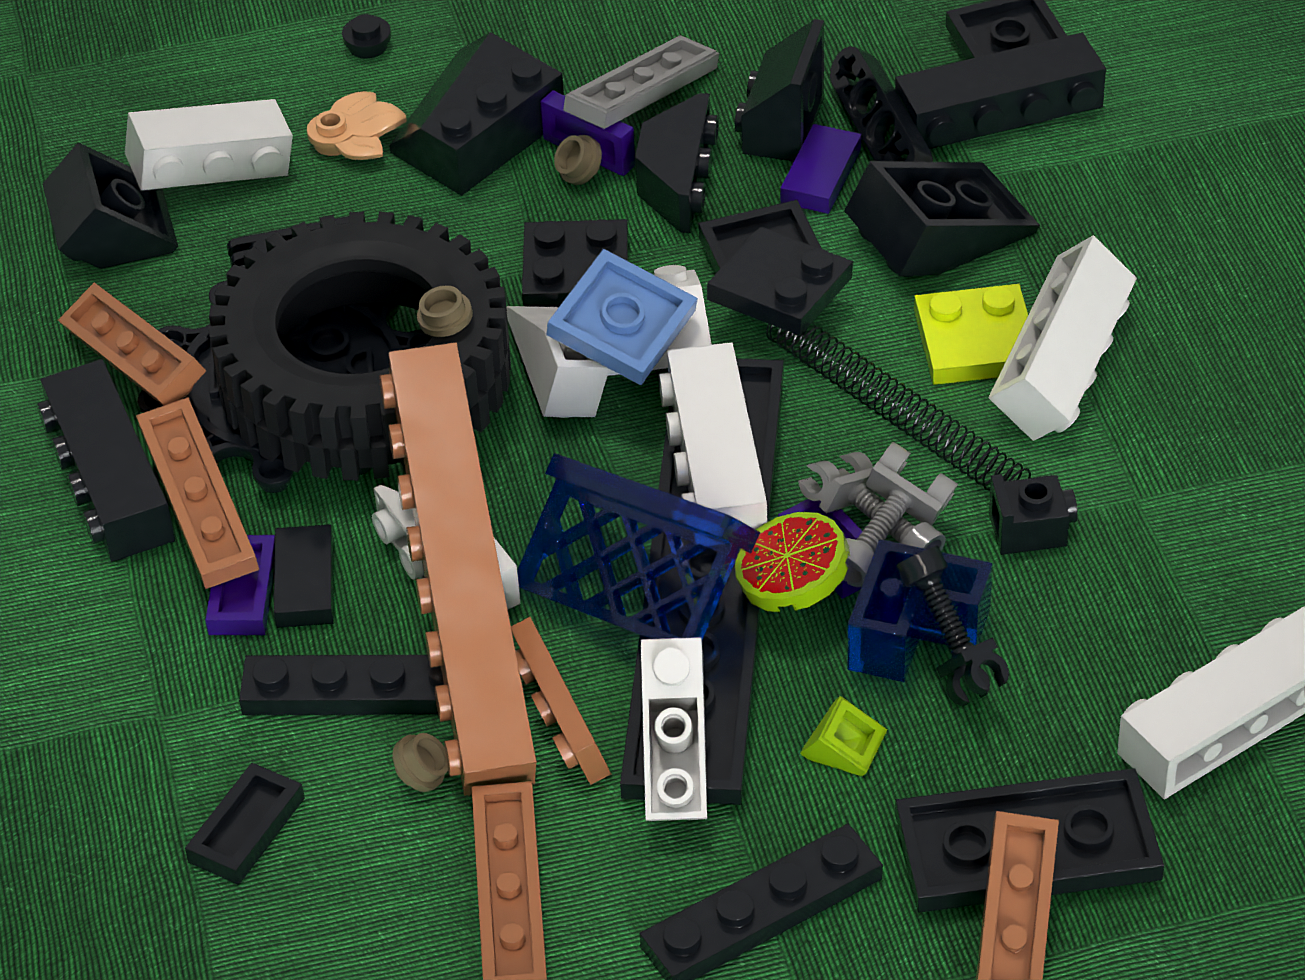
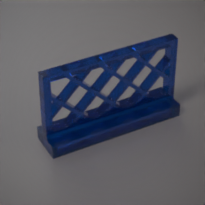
[517,453,760,640]

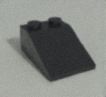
[844,161,1040,277]

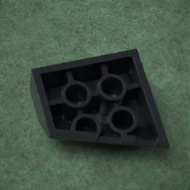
[389,32,564,196]

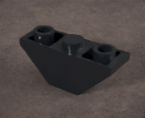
[635,93,719,234]

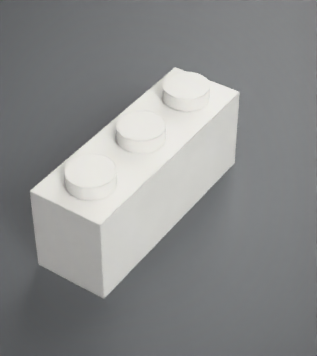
[125,99,293,190]

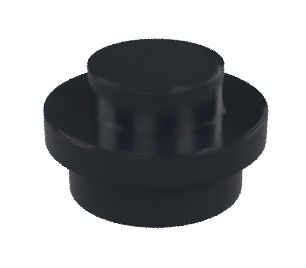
[342,14,391,59]

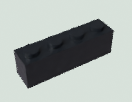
[895,32,1106,149]
[36,359,175,562]

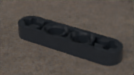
[830,46,933,162]

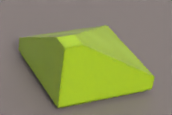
[800,696,888,776]

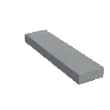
[563,35,719,129]

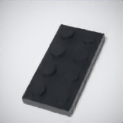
[895,768,1164,913]

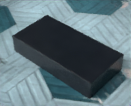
[274,524,334,628]
[185,763,305,885]

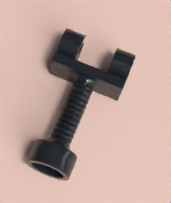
[895,546,1009,706]

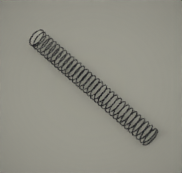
[766,322,1031,491]

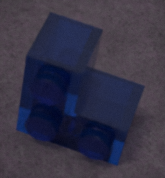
[847,539,993,682]

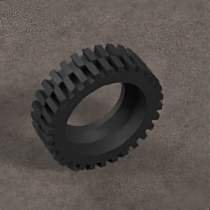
[209,211,511,481]

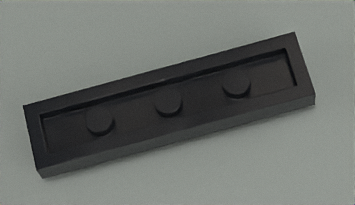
[239,655,444,715]
[639,823,883,980]

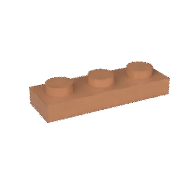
[511,617,612,785]
[976,811,1059,980]

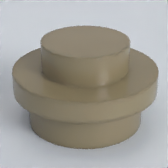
[554,135,602,185]
[417,286,473,337]
[393,733,448,792]

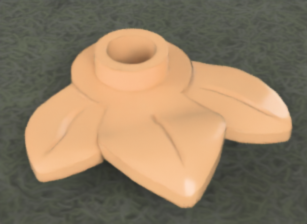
[307,91,407,160]

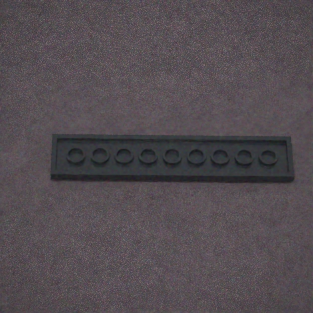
[620,358,784,805]

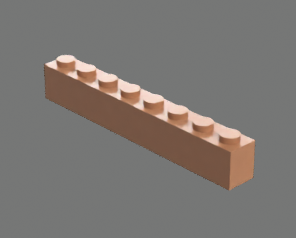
[379,342,537,796]

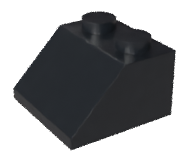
[735,19,824,162]
[42,142,178,269]

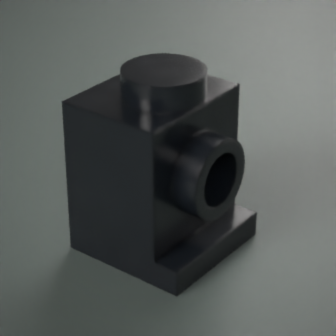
[989,474,1078,555]

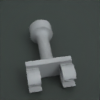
[844,442,959,587]
[798,452,946,561]

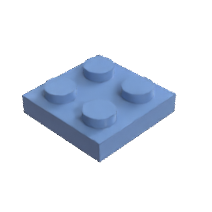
[546,249,698,385]

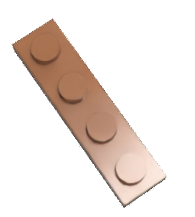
[58,282,206,406]
[136,397,259,589]
[472,781,547,980]

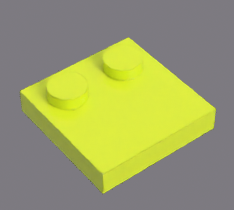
[914,284,1028,385]

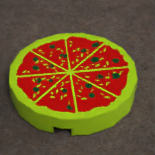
[735,512,850,612]

